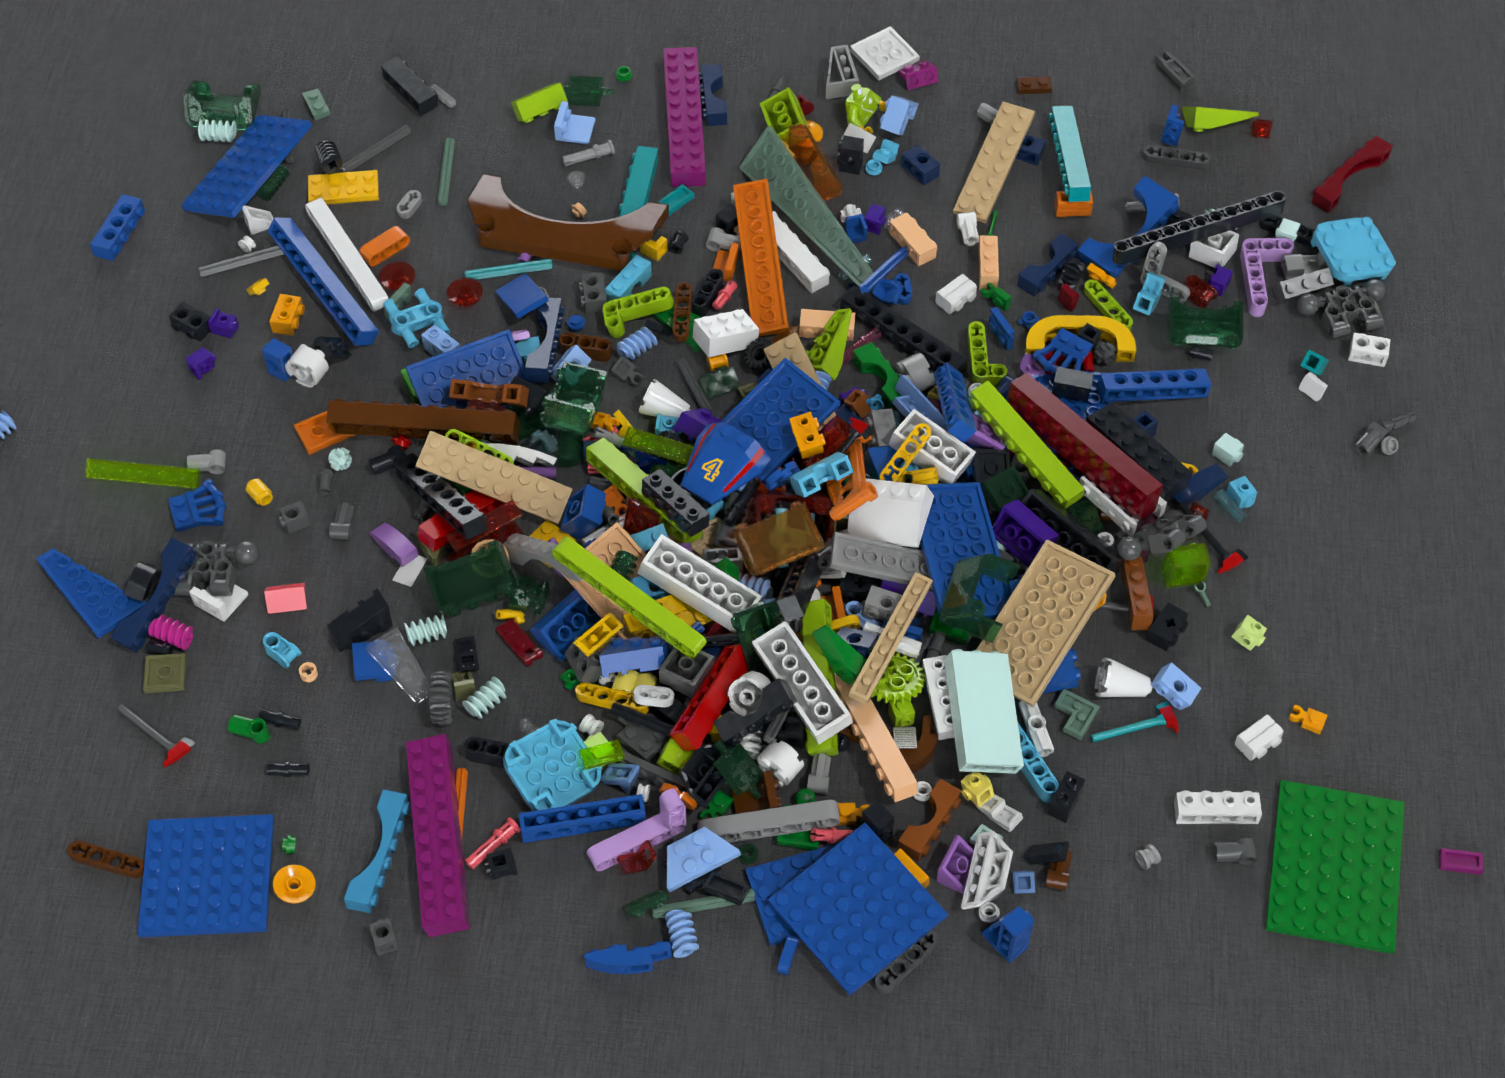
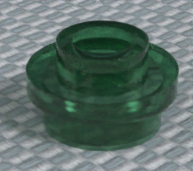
[738,843,759,864]

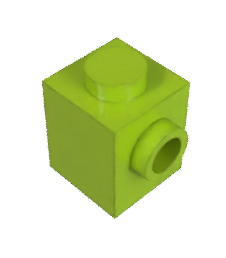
[888,698,915,728]

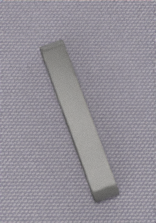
[697,800,840,843]

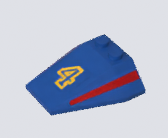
[681,422,771,505]

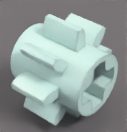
[328,447,352,471]

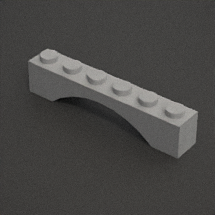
[503,533,582,582]

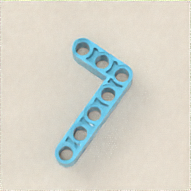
[1018,723,1059,803]

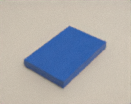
[495,273,549,318]

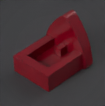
[796,94,815,116]
[1057,283,1079,312]

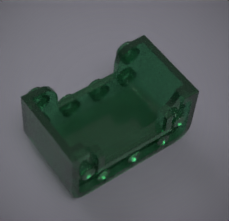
[540,361,607,438]
[423,540,518,617]

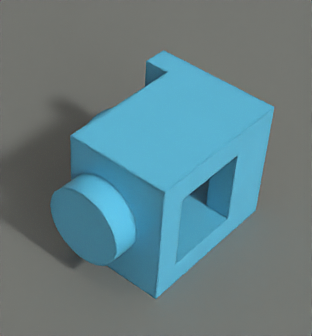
[655,414,682,435]

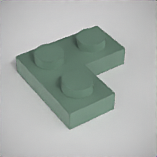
[1054,689,1100,740]

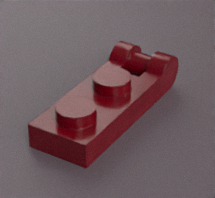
[496,618,544,667]

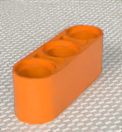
[359,226,410,267]

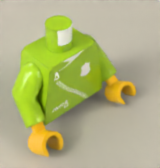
[845,84,887,134]

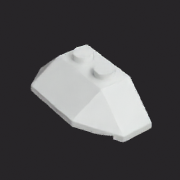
[961,831,1013,910]

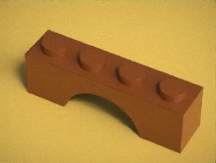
[449,379,529,407]
[1120,555,1153,631]
[897,779,962,862]

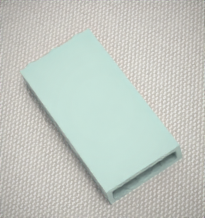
[944,649,1024,774]

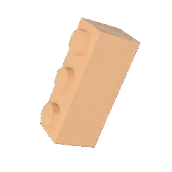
[889,213,937,267]
[978,235,999,290]
[799,309,855,341]

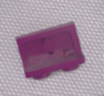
[898,61,938,90]

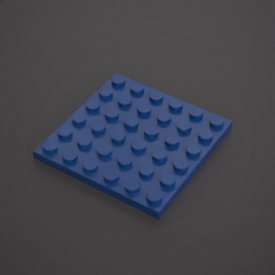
[138,814,274,937]
[768,823,948,996]

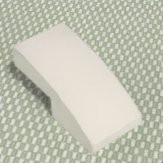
[976,794,1023,832]

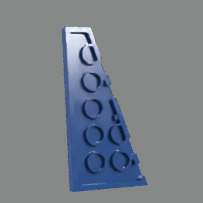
[36,548,147,639]

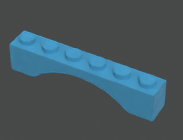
[344,789,411,914]

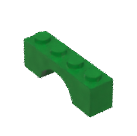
[852,342,901,411]

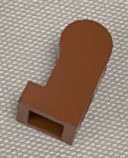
[843,389,873,418]

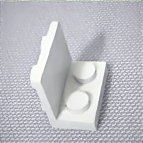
[189,585,248,622]

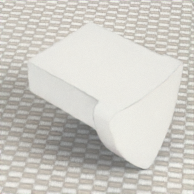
[1299,372,1328,402]

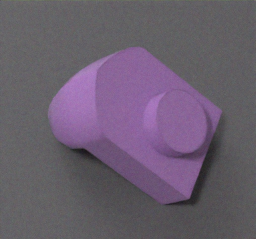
[1020,353,1046,377]

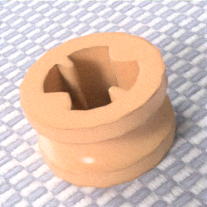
[299,662,318,682]

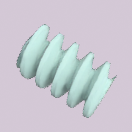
[198,119,236,143]
[404,614,447,646]
[462,677,507,719]

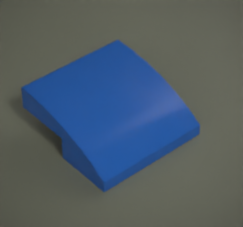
[352,642,397,682]

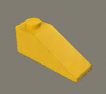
[574,612,624,657]

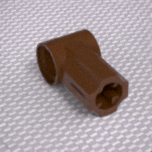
[1045,850,1072,891]

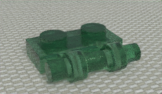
[508,575,549,615]

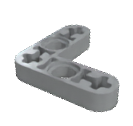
[1140,242,1190,303]

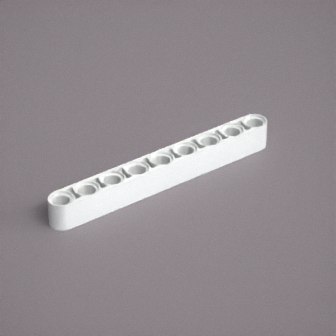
[305,198,388,312]

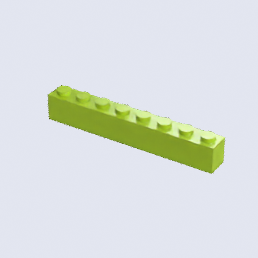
[969,380,1085,509]
[586,437,703,543]
[801,599,838,757]

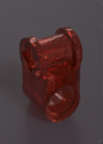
[1184,275,1218,308]

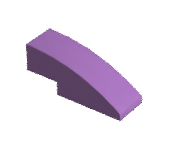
[369,523,418,567]

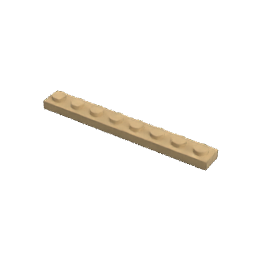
[849,572,933,705]

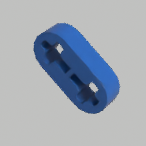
[894,273,912,305]
[777,935,799,975]

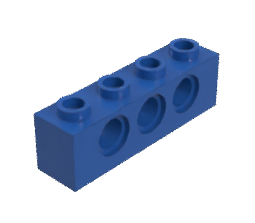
[90,194,145,261]

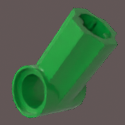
[228,715,270,744]

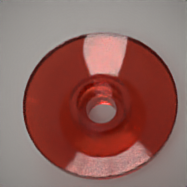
[379,262,415,290]
[447,278,483,307]

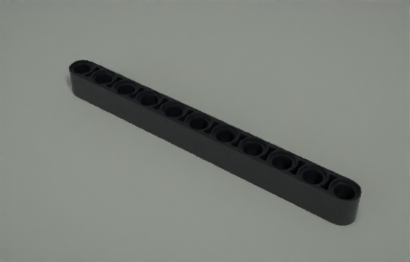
[1112,191,1286,265]

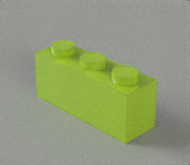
[511,83,568,123]

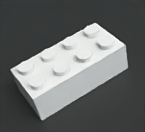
[888,409,976,484]

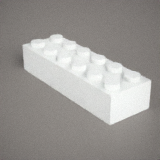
[637,534,762,633]
[752,621,853,744]

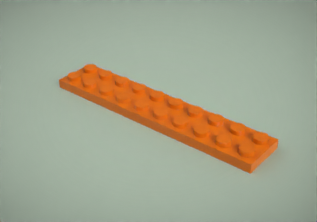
[733,179,789,337]

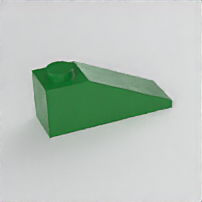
[812,625,867,685]

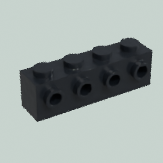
[381,56,438,116]
[641,469,710,537]

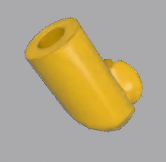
[496,609,525,625]

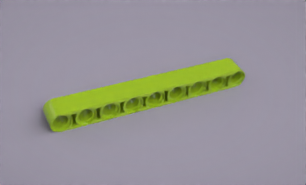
[552,536,707,658]

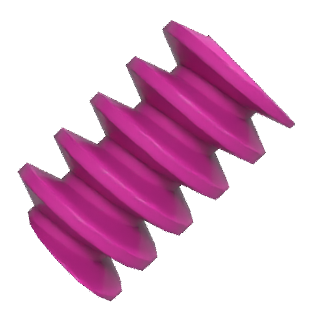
[148,615,193,650]

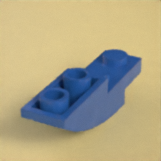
[584,941,672,974]

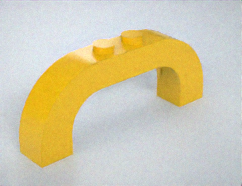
[1025,315,1136,362]

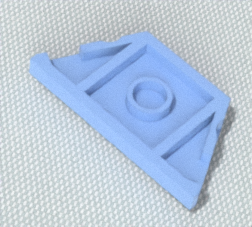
[667,827,741,893]

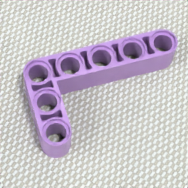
[1240,238,1294,317]
[587,788,686,871]

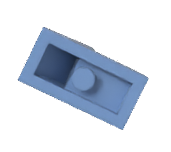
[600,763,640,794]

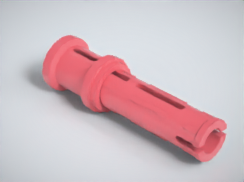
[464,817,521,870]

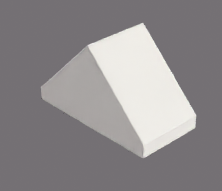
[242,205,273,235]

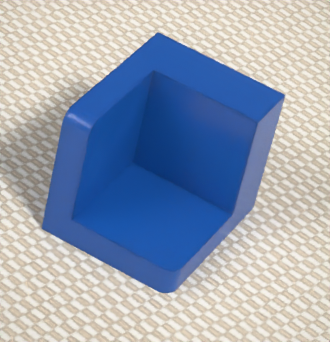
[845,214,867,243]
[872,279,902,305]

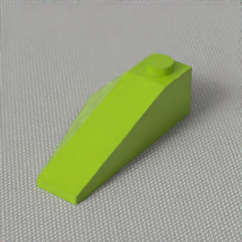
[1182,106,1259,132]
[806,308,852,381]

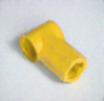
[898,467,939,485]

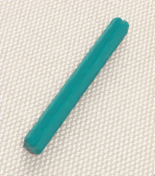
[465,258,553,281]

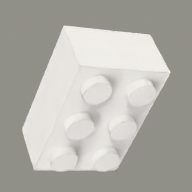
[692,309,759,357]

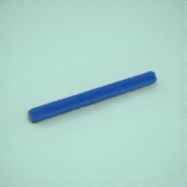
[859,246,909,294]

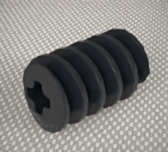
[315,140,343,174]

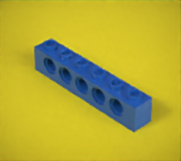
[934,362,977,443]
[1097,369,1212,402]
[519,794,646,843]

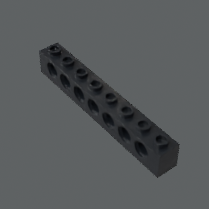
[840,285,968,374]
[393,453,487,540]

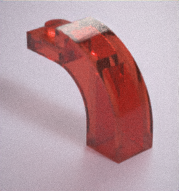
[801,415,851,469]

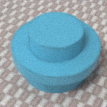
[865,159,883,175]

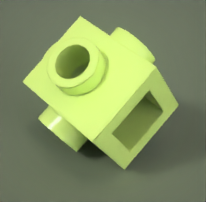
[1231,615,1267,651]

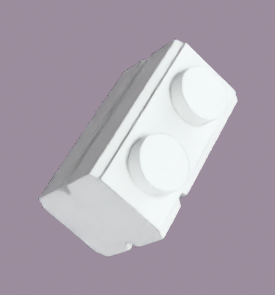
[935,274,977,314]
[1235,715,1284,761]

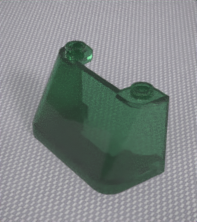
[183,80,261,130]
[1166,296,1243,349]
[731,598,783,683]

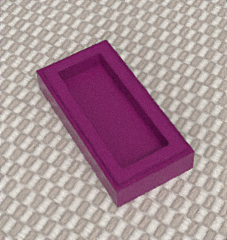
[1439,848,1483,875]

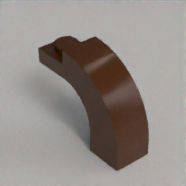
[898,715,938,773]

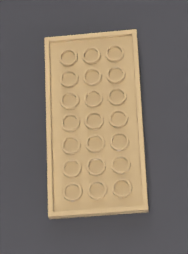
[976,540,1116,707]

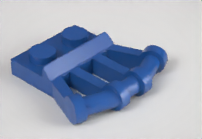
[1032,328,1093,374]
[168,479,227,532]

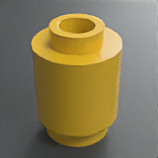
[246,479,273,506]

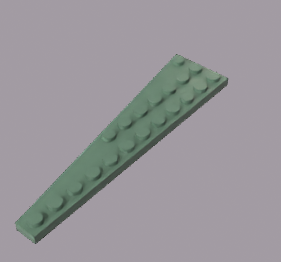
[739,126,874,286]

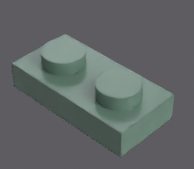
[302,88,330,120]
[383,283,412,319]

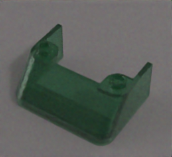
[939,554,1020,643]

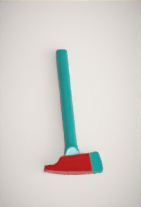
[1091,701,1179,742]

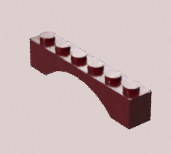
[1311,135,1393,213]

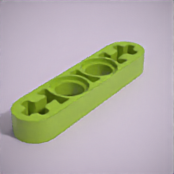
[1084,279,1133,331]

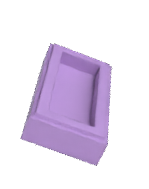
[511,329,530,341]

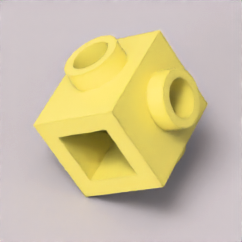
[961,772,994,808]

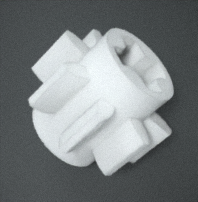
[840,204,862,223]

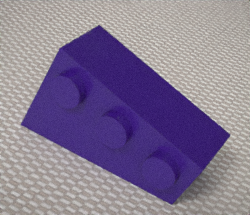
[673,408,722,442]

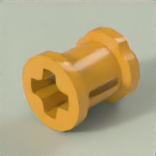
[706,354,729,372]

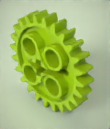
[871,652,925,704]

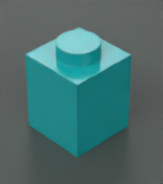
[1300,350,1329,376]

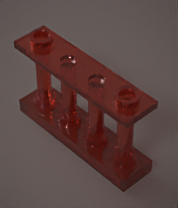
[445,500,524,573]

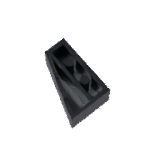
[327,588,393,652]

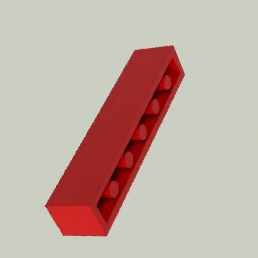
[418,490,506,552]
[669,644,752,751]

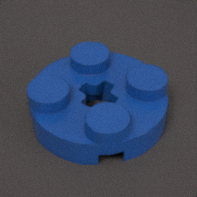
[764,461,801,492]

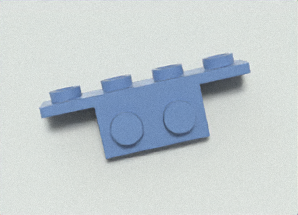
[893,375,946,430]

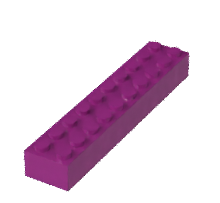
[663,47,706,187]
[406,734,470,938]

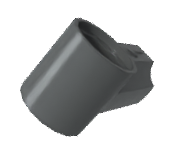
[1354,421,1390,457]
[329,503,355,540]
[1214,838,1257,865]

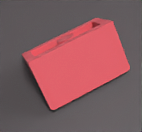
[264,582,307,614]

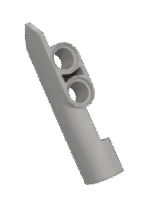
[1281,251,1334,280]

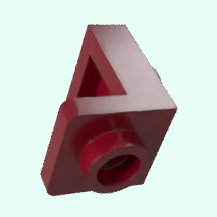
[701,620,725,636]

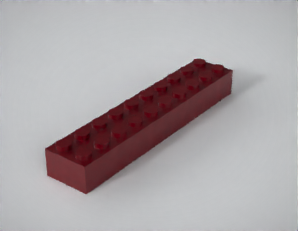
[1007,373,1163,521]

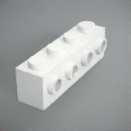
[923,655,955,740]
[1174,791,1262,824]

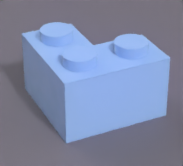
[880,95,919,135]

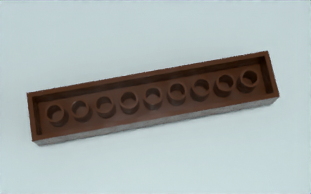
[326,398,521,446]

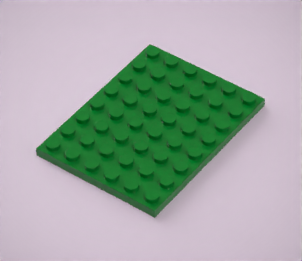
[1265,780,1404,954]

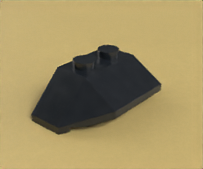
[679,743,744,809]

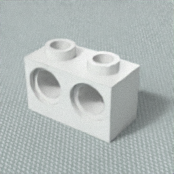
[1348,333,1390,367]

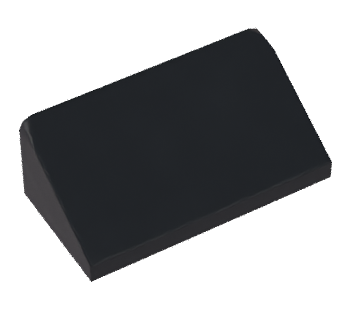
[1023,841,1069,865]

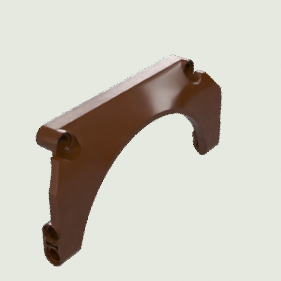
[468,174,669,271]

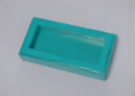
[657,184,695,216]

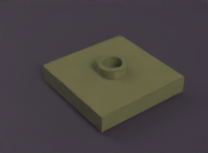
[143,653,187,693]

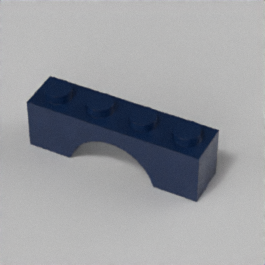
[699,64,727,126]
[1017,233,1078,297]

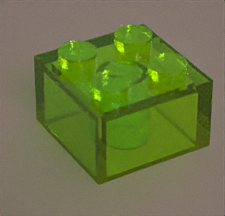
[1162,543,1211,588]

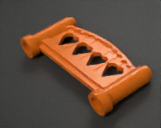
[824,434,878,521]

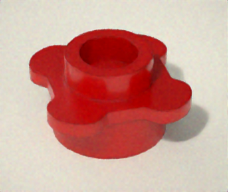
[391,436,412,450]

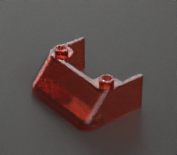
[752,489,834,543]

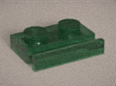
[622,889,669,918]

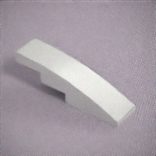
[484,443,557,467]

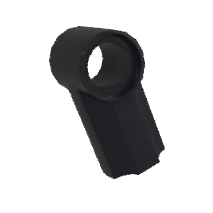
[369,445,406,475]

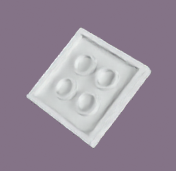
[850,26,920,81]

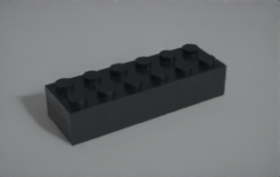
[1085,402,1193,501]
[1021,489,1125,573]

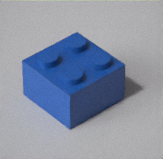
[560,484,606,540]

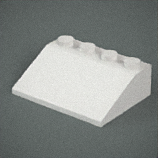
[847,478,934,548]

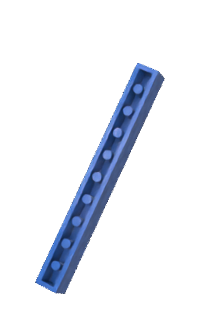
[267,218,379,345]

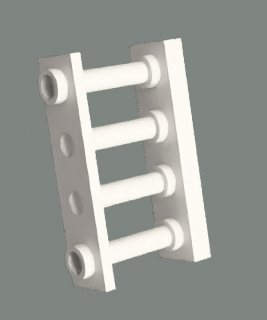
[1079,476,1167,536]

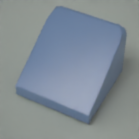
[1011,870,1035,894]

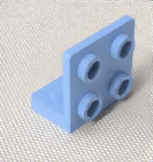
[554,101,596,144]

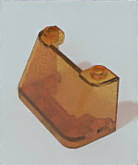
[789,124,843,201]
[732,500,826,576]

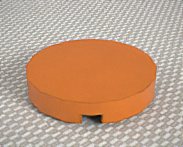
[659,783,698,810]

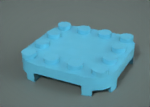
[1310,217,1396,286]
[503,719,602,811]

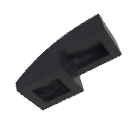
[455,636,479,673]

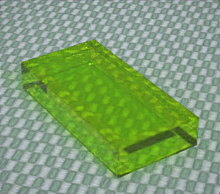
[579,740,625,770]

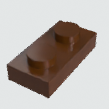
[1017,76,1052,94]

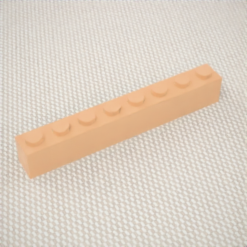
[834,673,917,802]

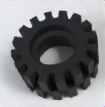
[744,338,773,374]

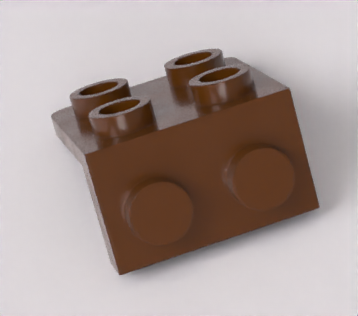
[732,771,782,814]

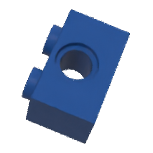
[262,338,293,382]

